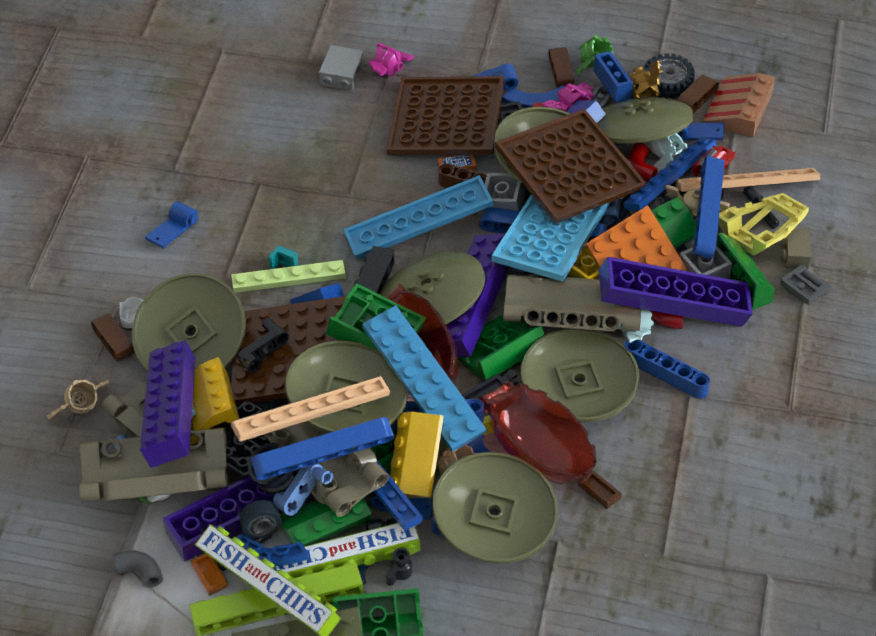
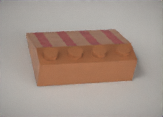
[702,73,775,138]

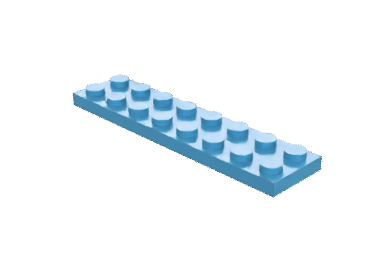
[343,175,494,260]
[362,305,487,452]

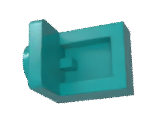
[268,245,299,269]

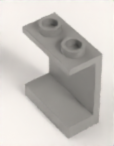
[319,45,364,91]

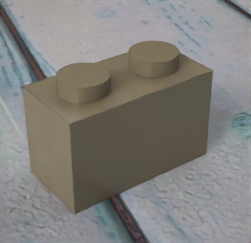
[782,229,811,269]

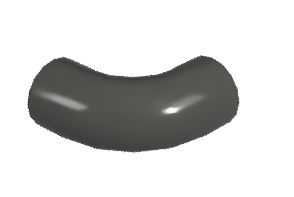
[112,550,163,588]

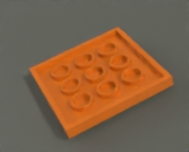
[585,205,688,271]

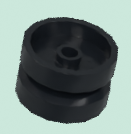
[248,443,300,496]

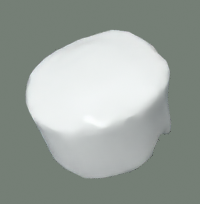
[119,297,143,328]

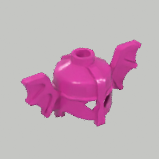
[368,43,414,77]
[542,82,594,112]

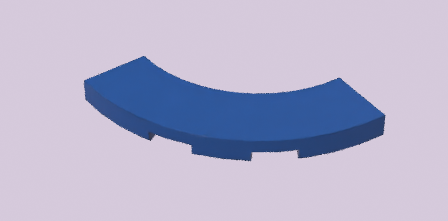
[502,85,564,108]
[236,534,310,566]

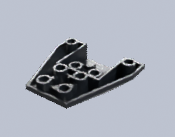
[225,400,270,478]

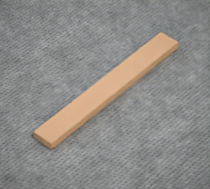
[676,168,820,192]
[231,376,390,442]

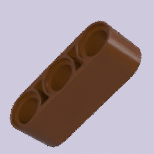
[548,47,574,87]
[677,74,719,114]
[438,163,487,188]
[91,313,135,361]

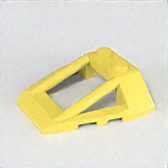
[718,193,809,256]

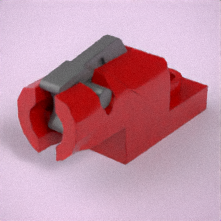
[692,145,736,178]

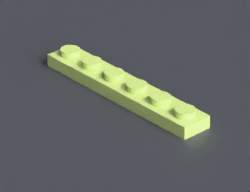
[231,260,346,293]

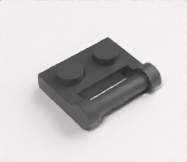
[780,264,832,305]

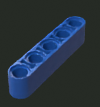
[625,340,710,399]

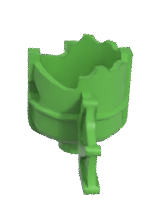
[575,35,614,75]

